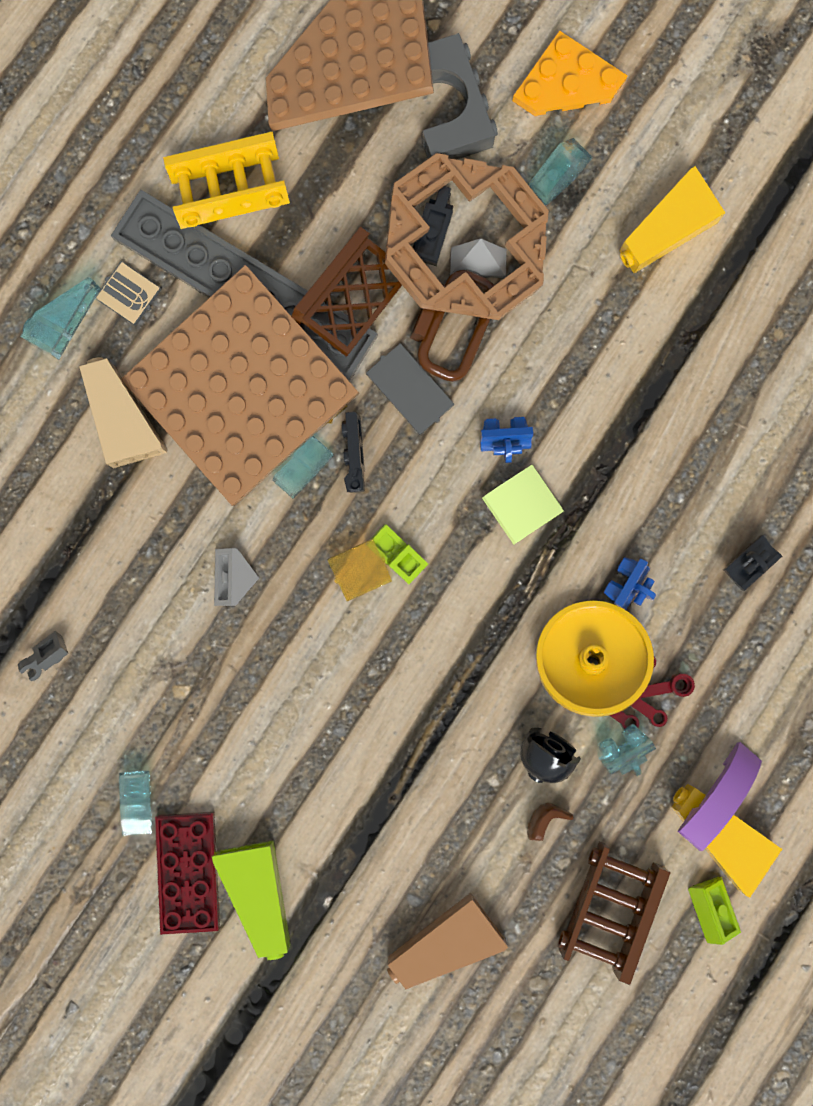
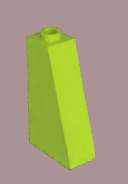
[212,840,291,960]

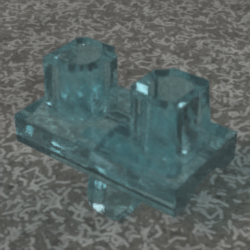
[598,724,656,777]

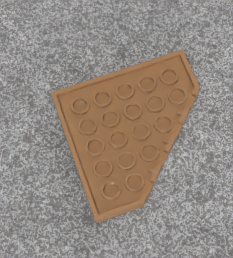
[266,0,434,131]

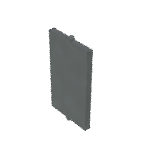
[366,343,455,435]

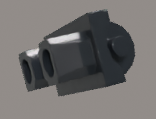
[723,535,783,591]

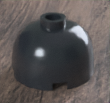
[520,727,581,783]

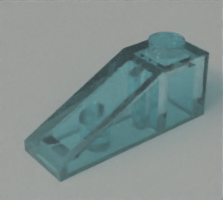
[20,277,101,360]

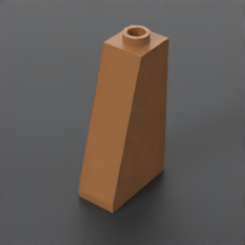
[387,893,508,990]

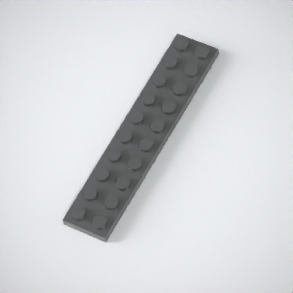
[111,190,378,382]

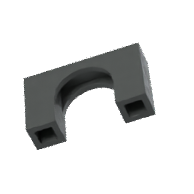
[422,33,498,160]

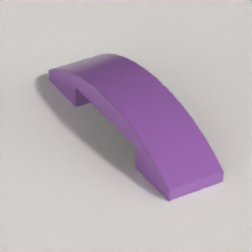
[677,742,762,851]

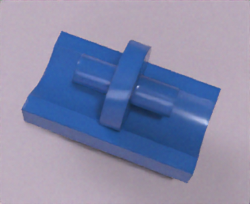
[480,417,533,463]
[604,557,656,610]

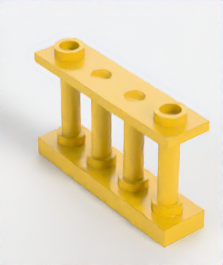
[163,132,290,229]

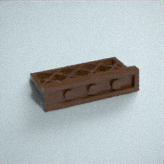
[291,227,402,357]

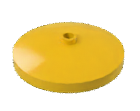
[536,601,654,717]

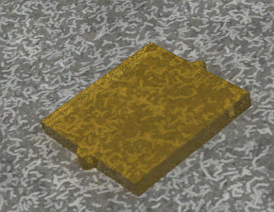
[327,539,392,601]

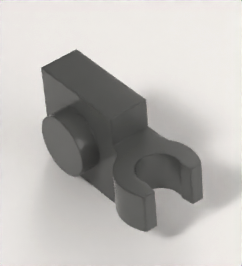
[18,631,68,681]

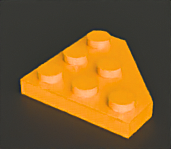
[512,31,628,116]

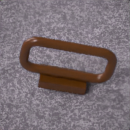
[410,270,494,382]

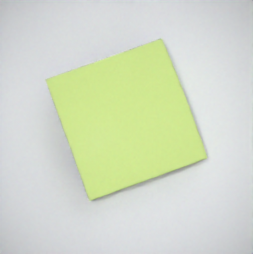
[482,465,564,545]

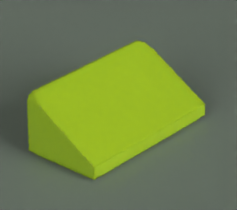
[688,877,741,945]

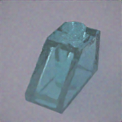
[528,138,593,206]

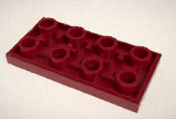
[155,812,220,935]

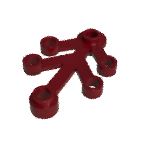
[609,656,695,732]

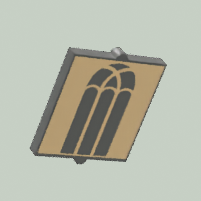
[95,261,162,326]

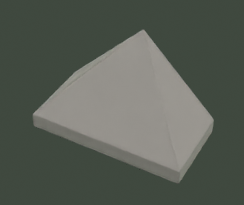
[450,239,507,278]
[214,548,259,606]

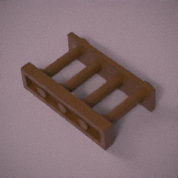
[558,841,671,985]

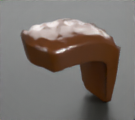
[527,802,574,841]

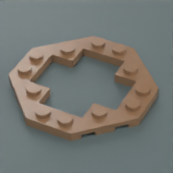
[385,153,549,320]

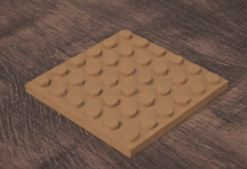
[121,265,360,506]

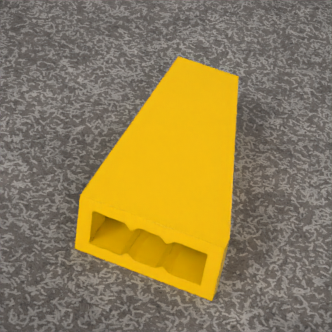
[619,166,725,273]
[672,783,782,898]

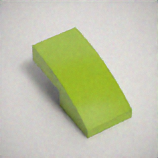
[366,524,428,584]

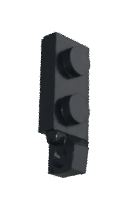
[412,186,454,267]
[342,412,365,493]

